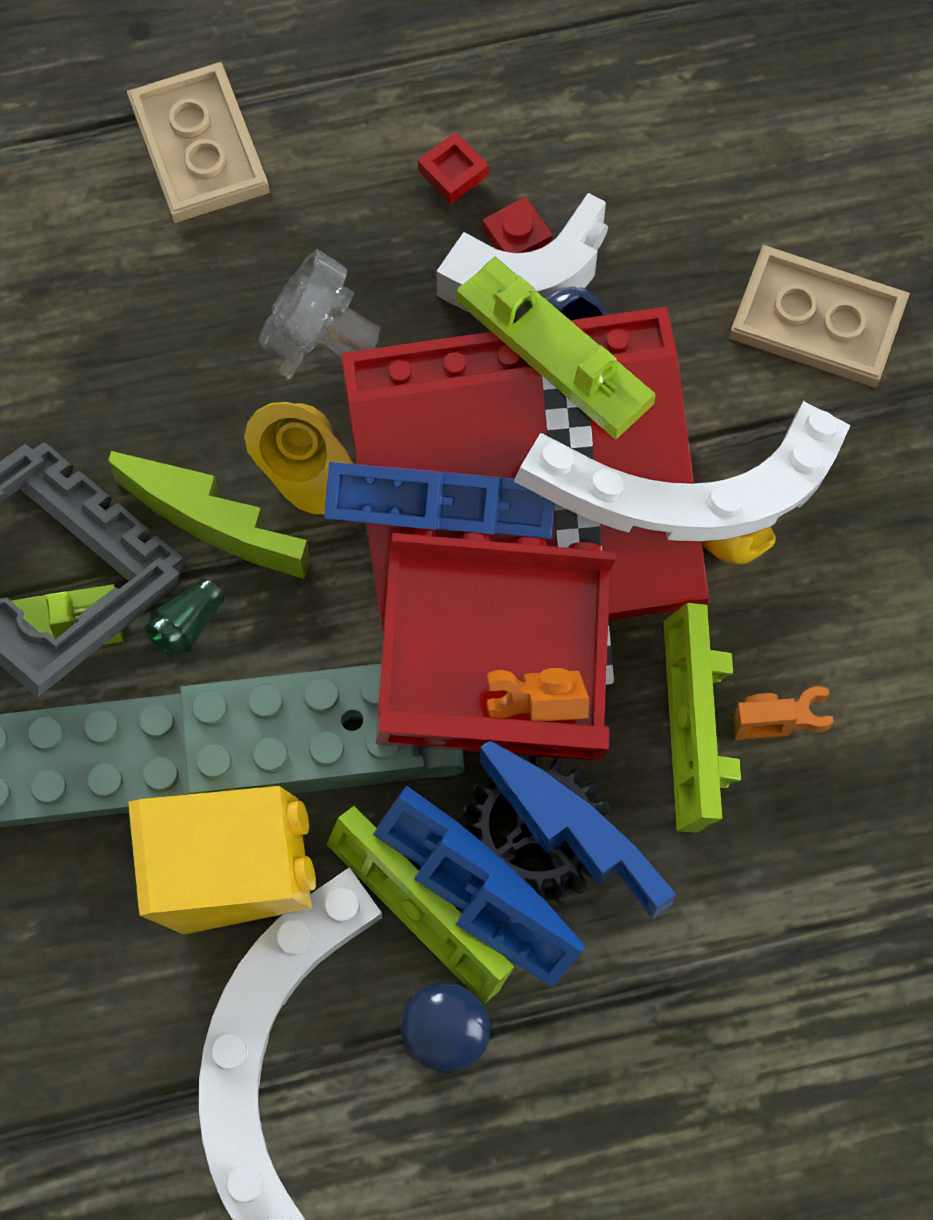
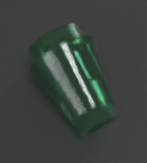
[145,578,225,657]

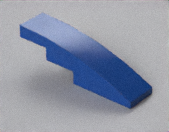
[324,462,556,539]
[480,741,676,920]
[373,786,585,988]

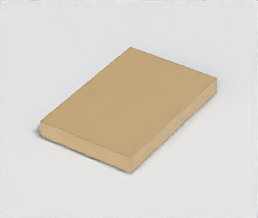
[127,62,270,223]
[729,245,910,388]

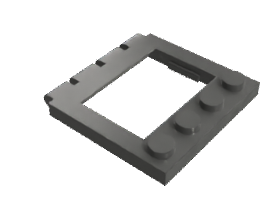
[0,442,185,698]

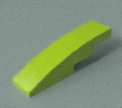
[108,451,310,579]

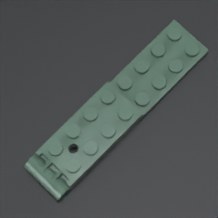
[0,664,465,828]

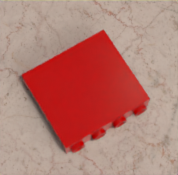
[375,528,616,761]

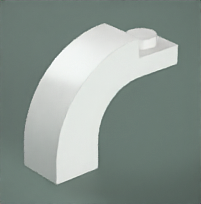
[436,193,608,319]

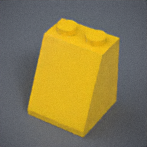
[128,786,316,935]

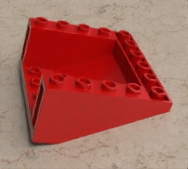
[341,307,709,634]

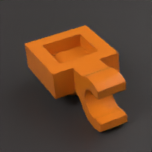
[486,668,589,721]
[732,686,834,740]

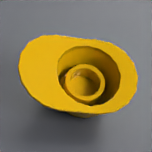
[244,402,354,514]

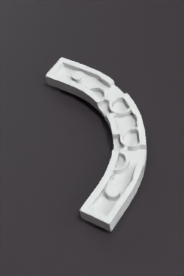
[514,401,850,541]
[199,867,382,1220]

